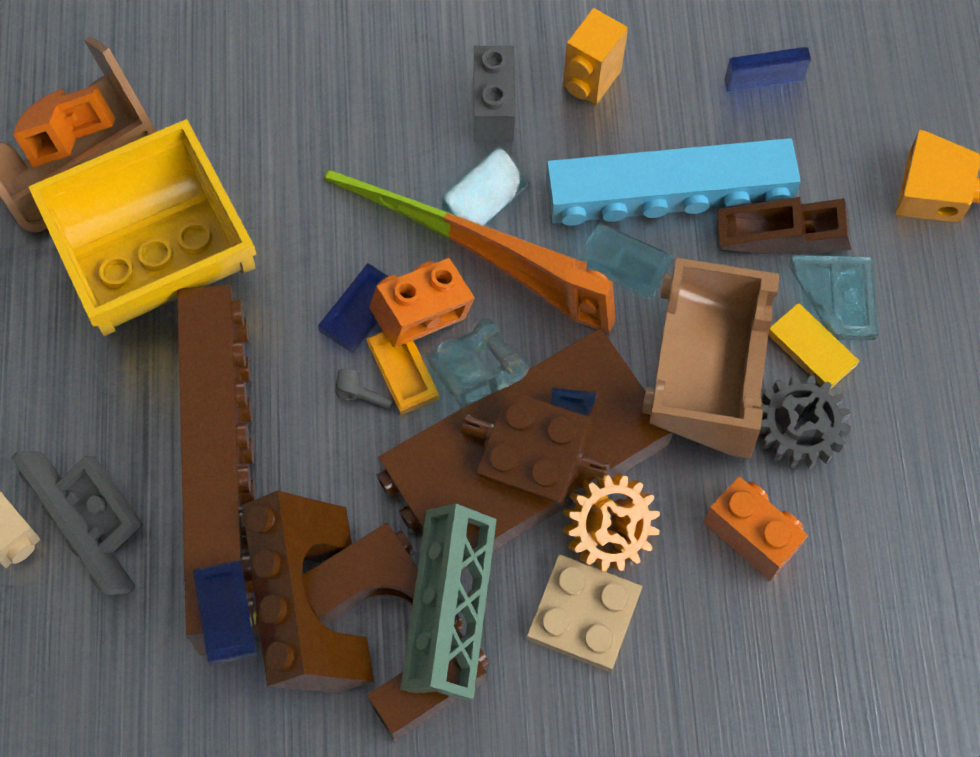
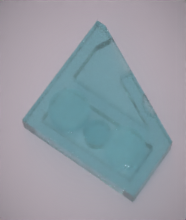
[790,256,879,341]

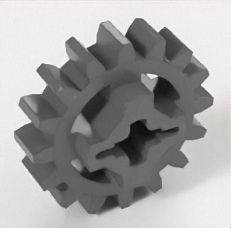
[759,374,851,469]

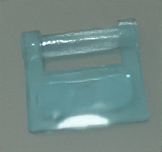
[425,318,529,408]

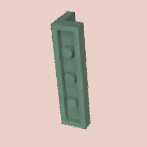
[400,504,497,700]

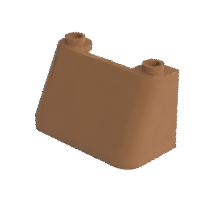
[642,257,780,459]

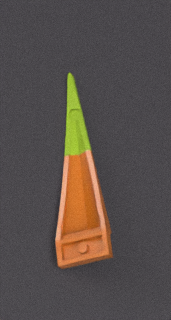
[323,169,616,334]

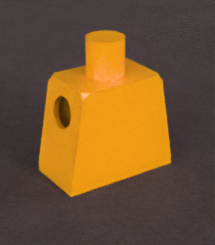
[894,129,980,222]

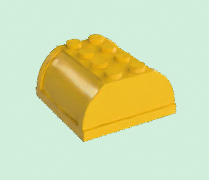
[28,119,257,336]

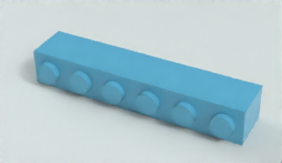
[546,138,801,226]

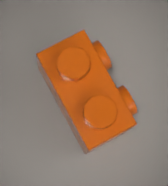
[369,258,475,348]
[703,476,808,581]

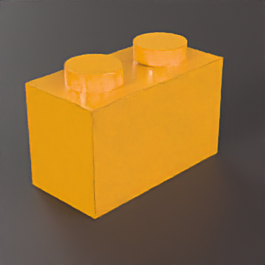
[563,8,628,105]

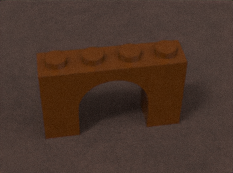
[242,491,374,693]
[302,523,489,742]

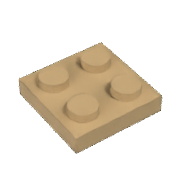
[526,554,643,673]

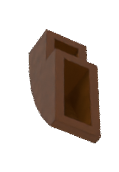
[717,197,852,254]

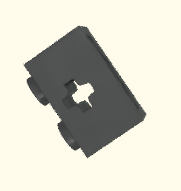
[474,46,515,141]

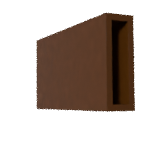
[376,328,673,571]

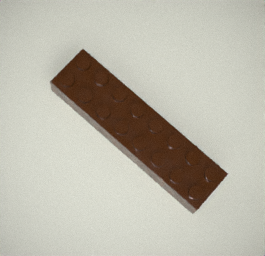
[177,285,260,655]

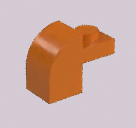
[13,85,116,168]

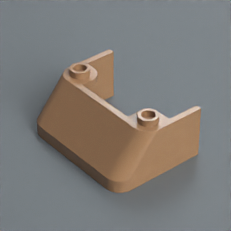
[0,36,157,232]

